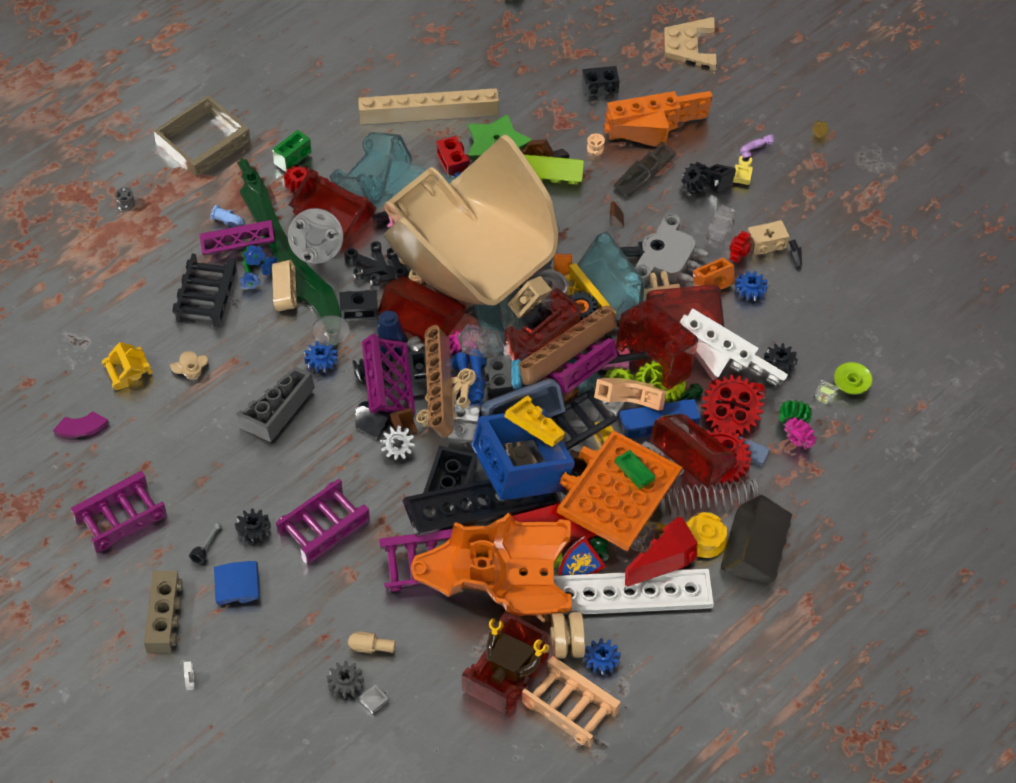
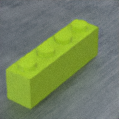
[523,154,584,185]

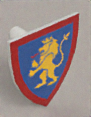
[557,536,606,576]

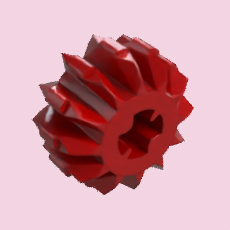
[284,165,314,195]

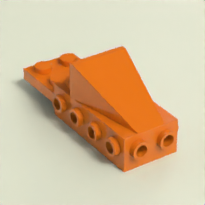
[603,91,713,149]

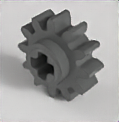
[326,660,364,699]

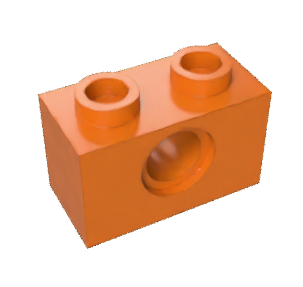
[693,257,735,296]

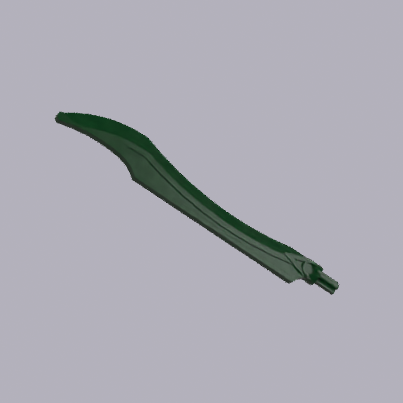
[237,158,341,350]

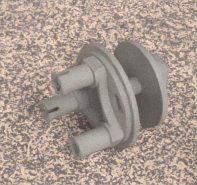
[288,208,343,264]

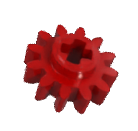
[729,231,752,263]

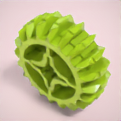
[635,360,686,403]

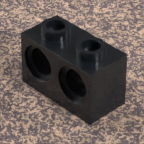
[582,66,620,96]

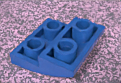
[214,561,260,606]

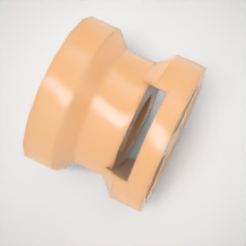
[587,133,605,156]

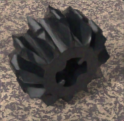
[681,162,712,193]

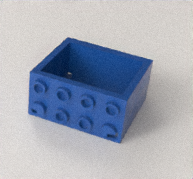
[471,408,575,501]

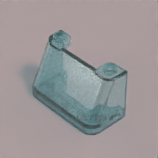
[329,132,412,204]

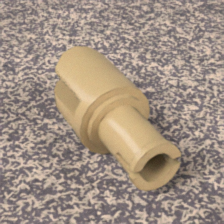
[348,631,396,654]

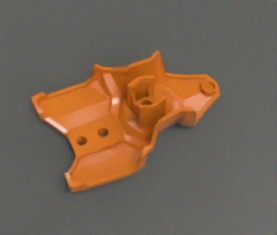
[411,513,572,616]

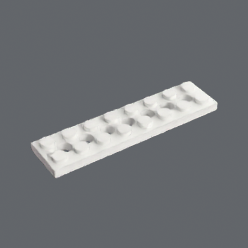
[549,569,714,616]

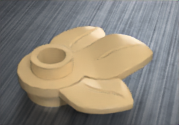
[170,351,208,379]

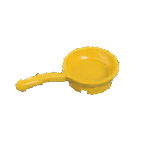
[644,512,728,558]

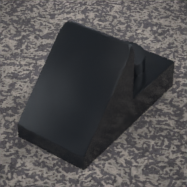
[708,164,736,192]

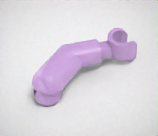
[740,135,775,158]

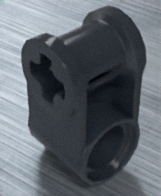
[522,305,558,334]

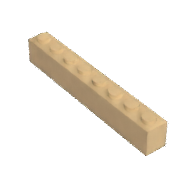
[358,88,499,125]

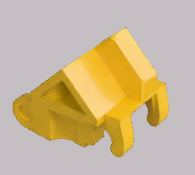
[102,342,153,390]

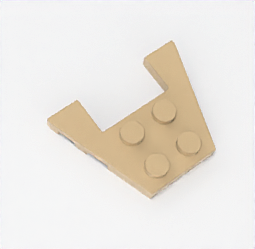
[664,17,717,70]

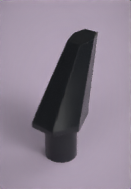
[789,239,802,267]

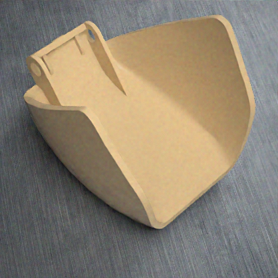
[383,135,558,306]

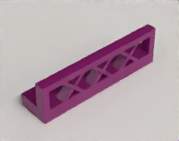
[199,220,276,256]

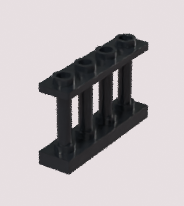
[172,253,237,328]

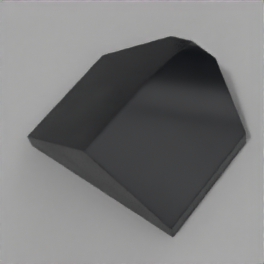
[355,401,393,440]

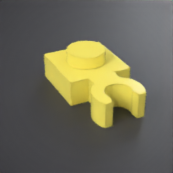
[733,156,753,185]

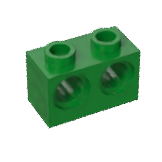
[272,130,312,172]

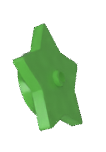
[468,115,532,160]

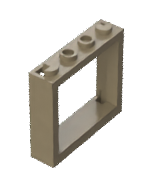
[154,95,251,178]

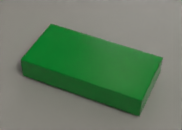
[614,450,656,490]

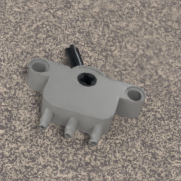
[613,214,709,289]

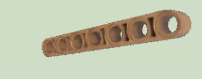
[519,306,617,385]
[425,325,454,438]

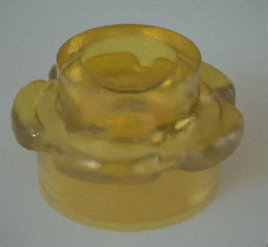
[813,121,828,138]

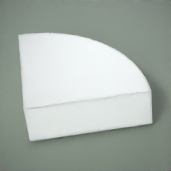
[184,661,194,690]

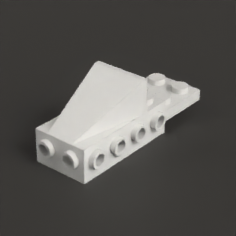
[678,308,788,386]

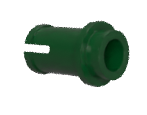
[680,383,703,401]

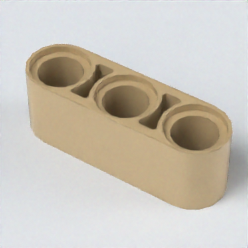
[272,260,297,312]

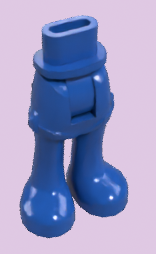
[451,350,487,406]

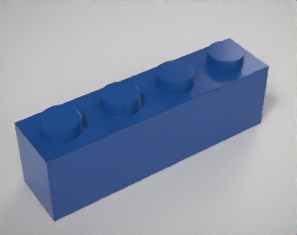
[619,399,700,440]

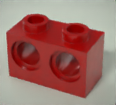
[436,136,470,178]

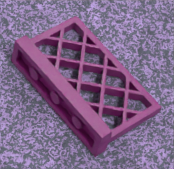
[362,334,415,414]

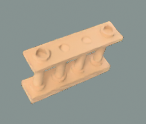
[522,656,621,748]

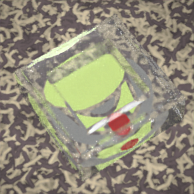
[813,380,839,405]

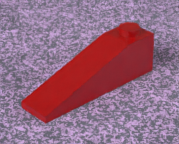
[625,516,698,587]

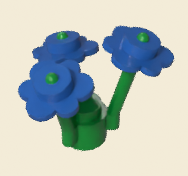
[239,245,278,289]

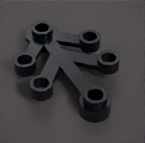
[344,241,409,286]

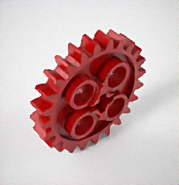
[701,374,764,436]
[688,428,751,488]

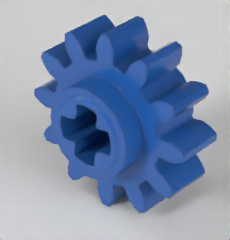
[735,270,768,301]
[304,341,338,373]
[583,638,621,675]

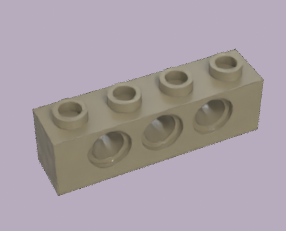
[144,570,183,653]

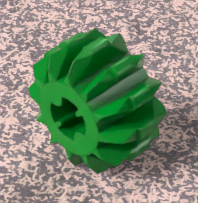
[779,399,812,425]

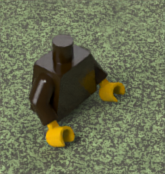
[486,618,549,685]

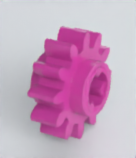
[784,417,817,450]

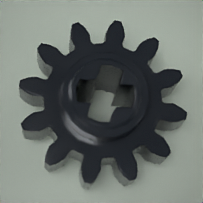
[763,343,798,374]
[235,508,271,544]

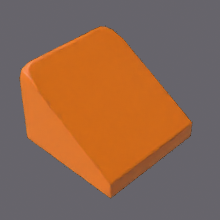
[553,253,572,276]

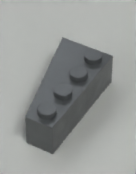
[235,367,315,442]

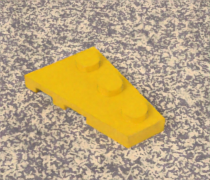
[504,395,565,447]

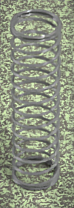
[658,478,759,513]

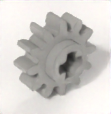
[380,425,415,460]

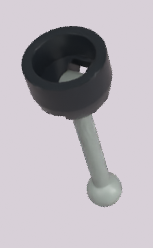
[189,523,222,564]

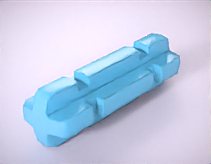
[511,359,523,389]

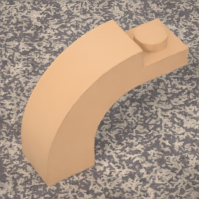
[594,378,666,410]

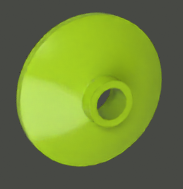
[834,362,872,395]

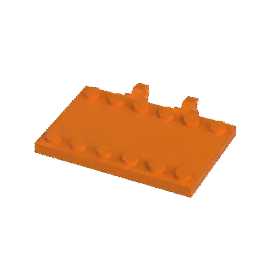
[557,430,682,551]

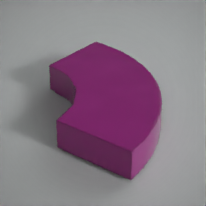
[53,411,109,439]

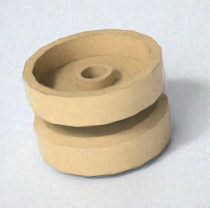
[550,612,585,659]

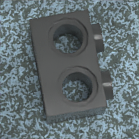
[485,355,514,399]

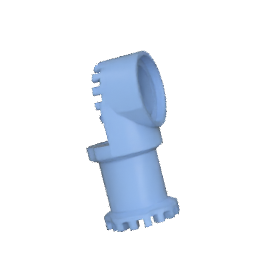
[210,205,245,228]

